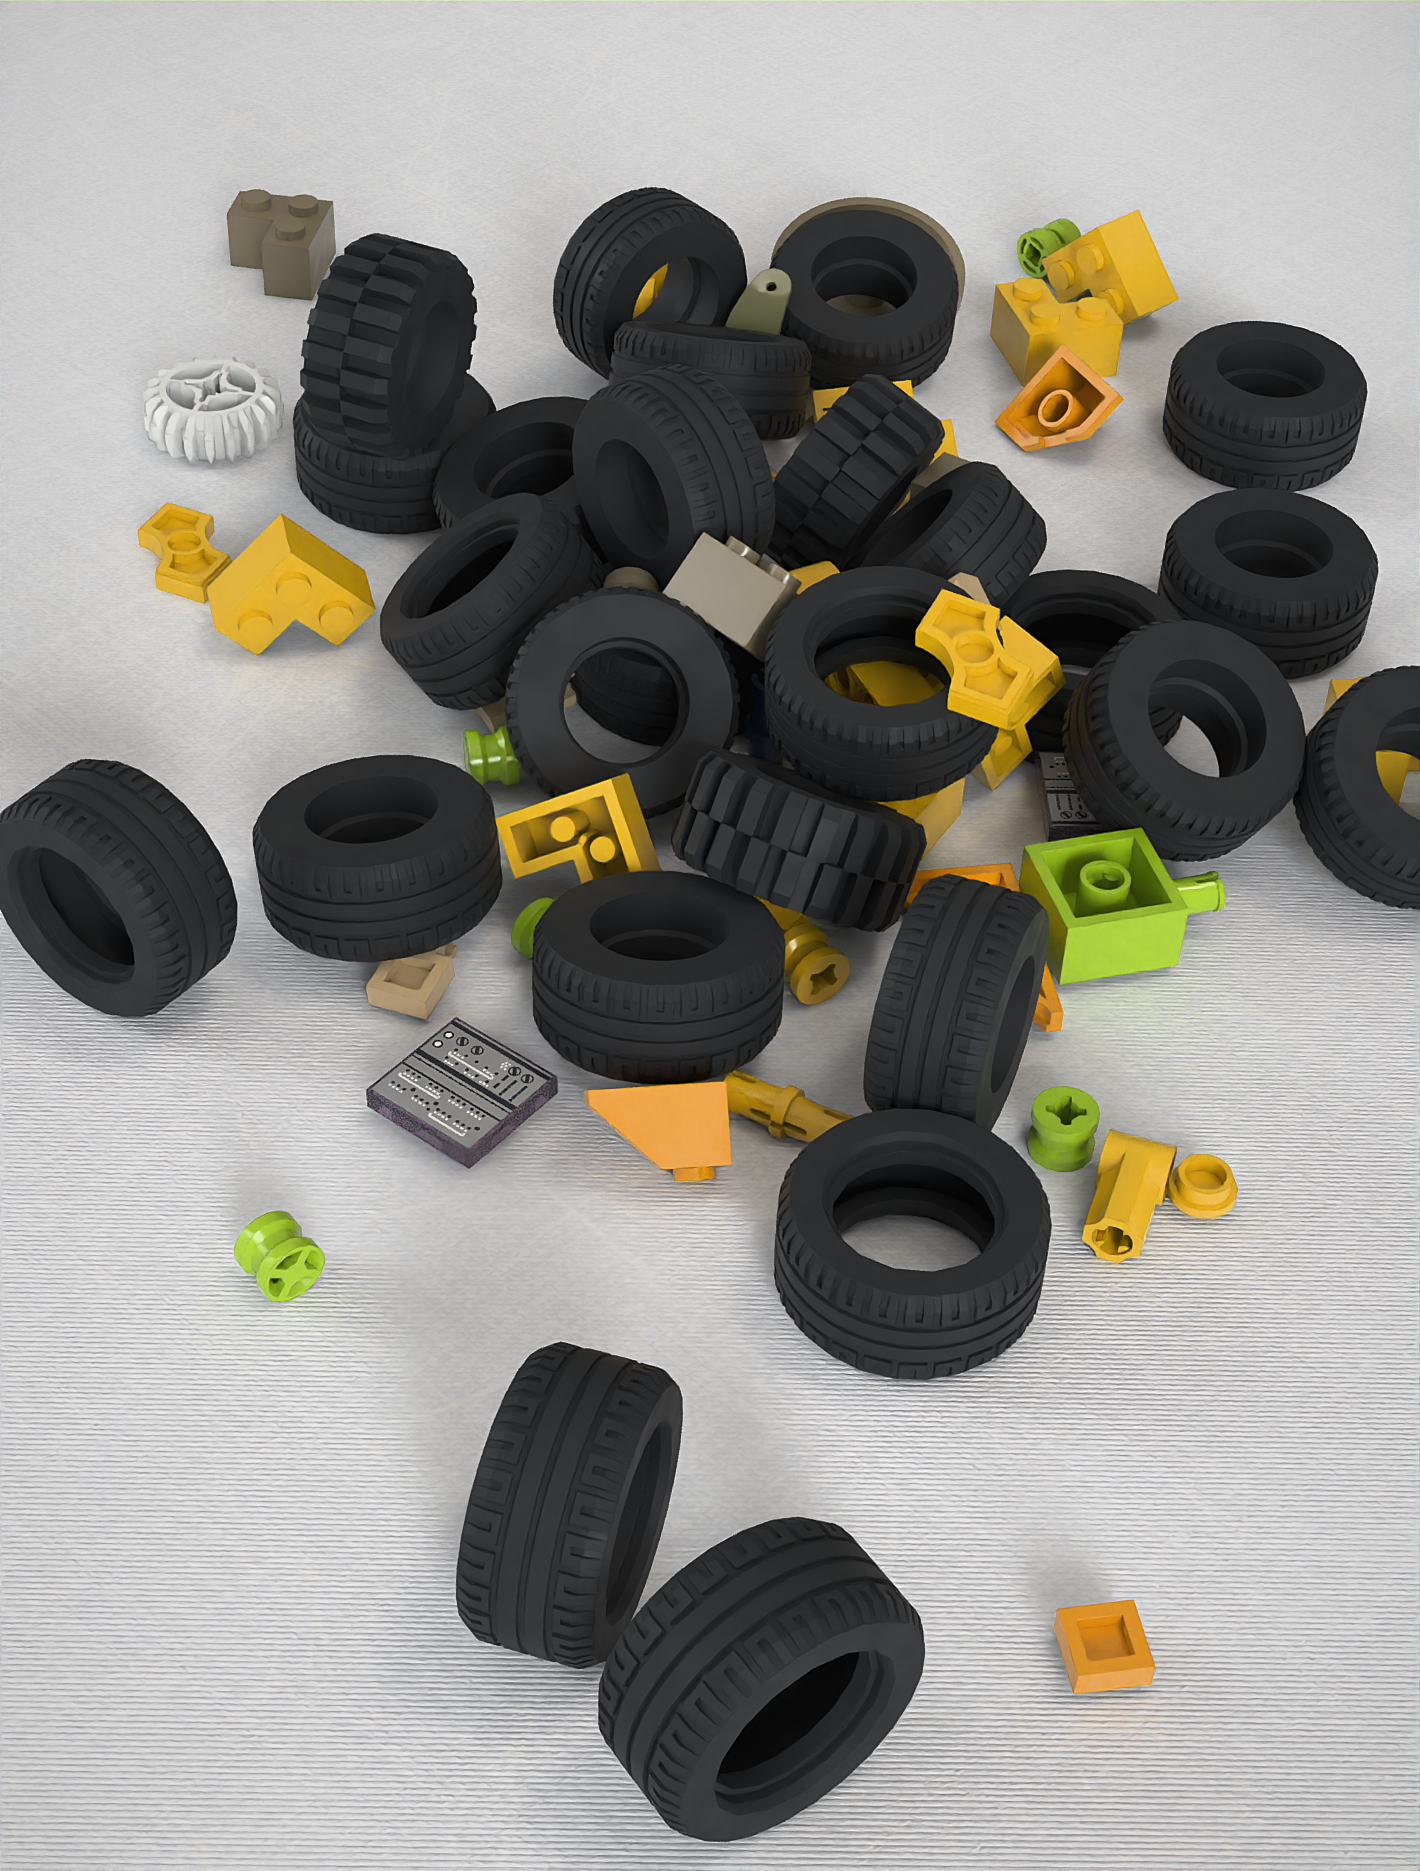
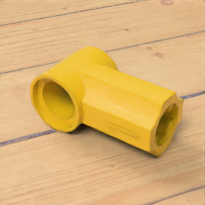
[1082,1129,1177,1263]

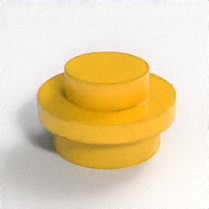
[1167,1154,1238,1218]

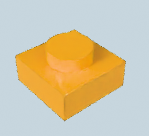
[1054,1599,1155,1694]

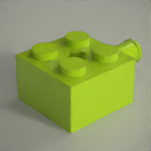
[1019,827,1226,985]

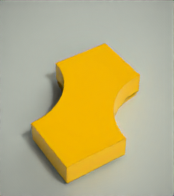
[138,502,232,604]
[915,589,1034,730]

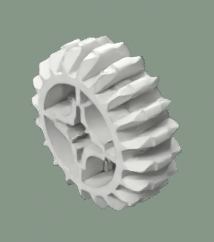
[141,355,284,465]

